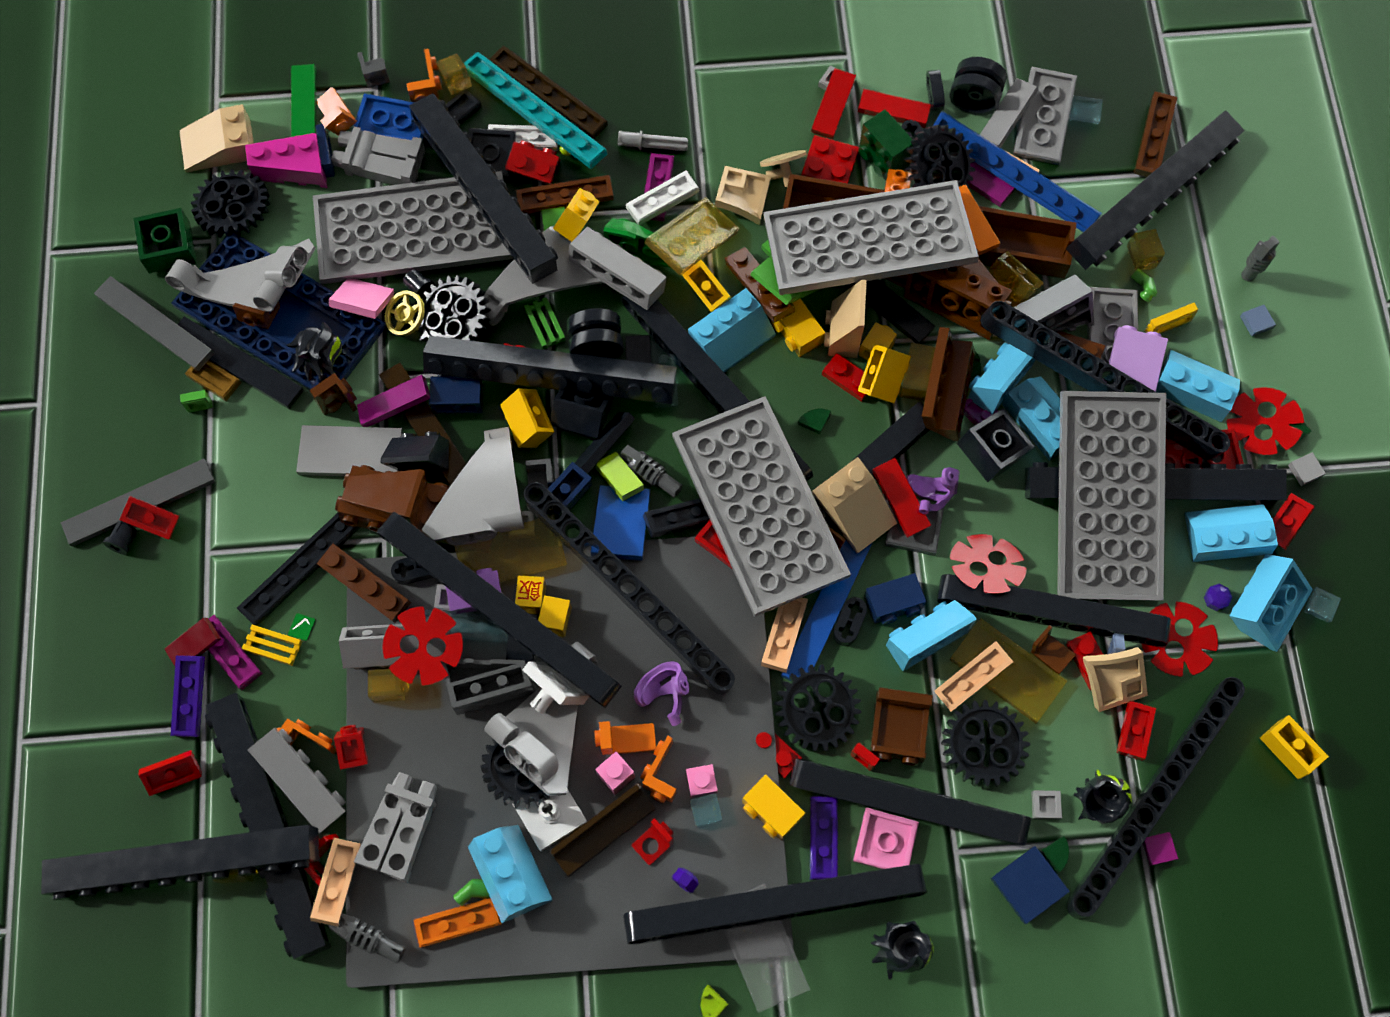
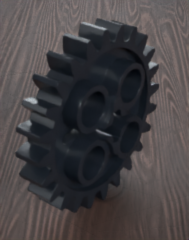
[905,124,975,189]
[191,169,271,238]
[415,275,491,342]
[774,664,862,751]
[941,700,1030,788]
[481,738,550,809]

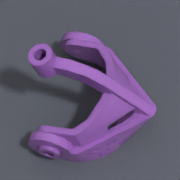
[906,467,960,514]
[634,661,689,726]

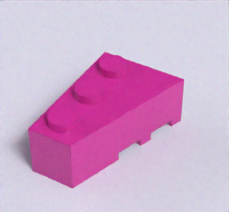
[245,133,328,188]

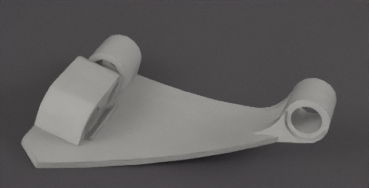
[484,226,604,326]
[165,239,316,312]
[422,427,524,545]
[484,642,598,796]

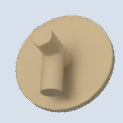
[760,150,807,187]

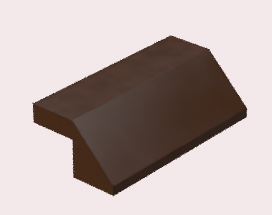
[922,327,976,441]

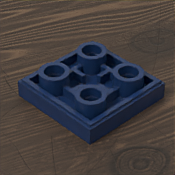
[990,846,1070,925]

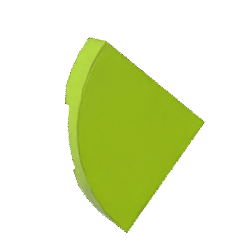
[700,985,729,1017]

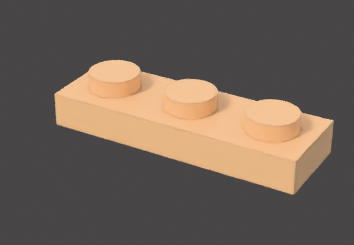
[761,597,808,673]
[934,641,1013,712]
[310,838,361,927]

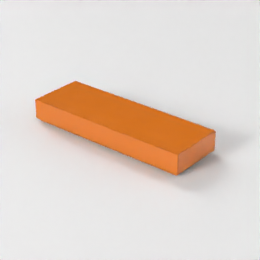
[959,184,1000,256]
[413,898,502,948]

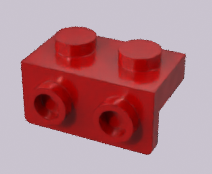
[505,140,560,184]

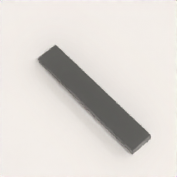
[94,276,215,371]
[61,459,216,547]

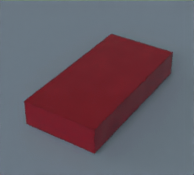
[164,618,221,666]

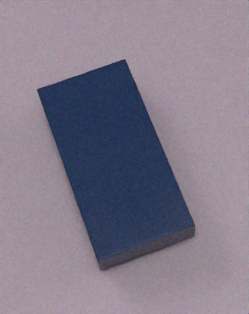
[316,124,335,178]

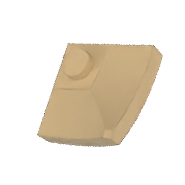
[715,166,771,225]
[1083,647,1148,712]

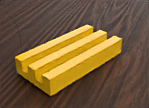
[1145,303,1198,334]
[242,625,302,666]

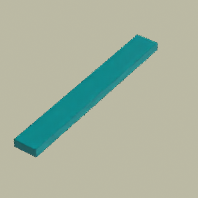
[461,52,607,169]

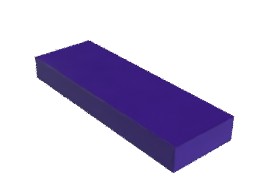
[170,656,205,737]
[810,796,838,880]

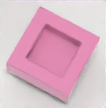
[686,764,718,797]

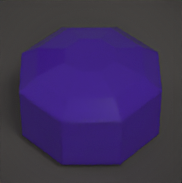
[1203,584,1232,611]
[672,868,699,894]

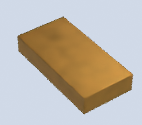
[185,360,241,401]

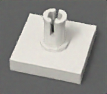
[523,661,589,714]
[513,789,587,852]

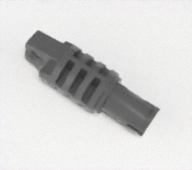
[1241,236,1280,282]
[621,445,683,498]
[329,913,406,963]

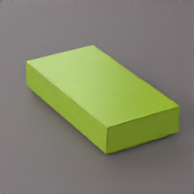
[595,452,644,501]

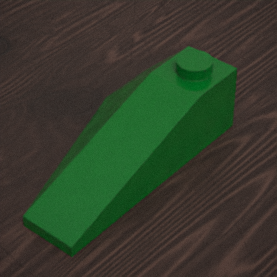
[603,218,700,271]

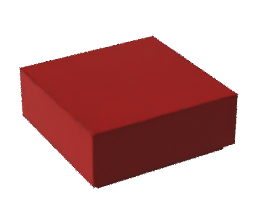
[851,742,880,771]

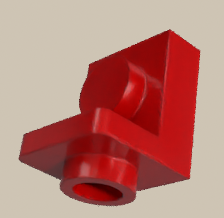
[334,725,368,770]

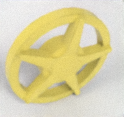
[385,291,425,336]

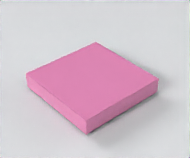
[329,279,394,319]
[853,808,919,869]

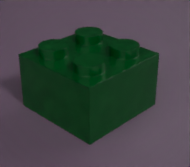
[859,109,914,180]
[133,208,197,274]

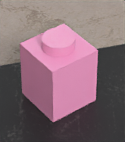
[595,752,635,795]

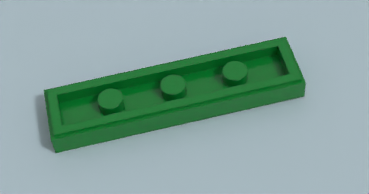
[291,64,316,137]

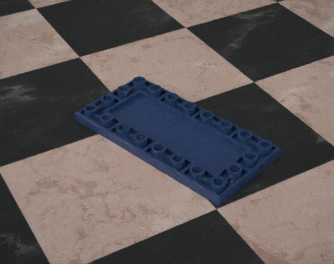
[171,233,387,390]

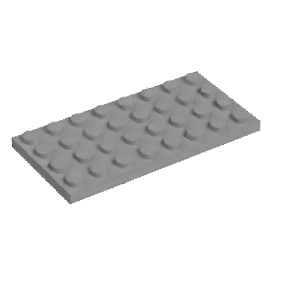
[313,171,513,284]
[763,180,979,295]
[1057,391,1166,600]
[672,396,851,617]

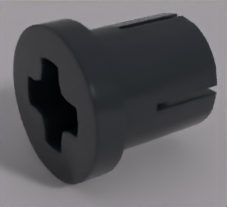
[403,269,435,300]
[103,521,137,555]

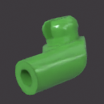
[1131,268,1158,302]
[453,879,490,906]

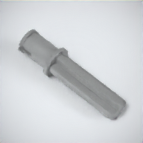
[618,131,688,151]

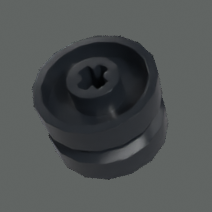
[949,57,1008,115]
[567,309,623,359]

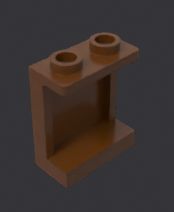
[870,687,933,766]

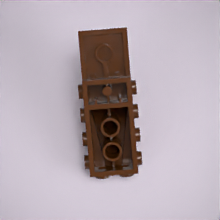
[885,258,1012,340]
[335,465,494,554]

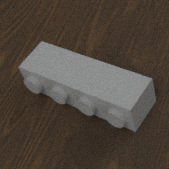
[568,227,667,310]
[339,624,450,669]
[248,727,346,833]

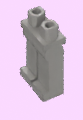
[331,127,425,185]
[354,772,438,883]

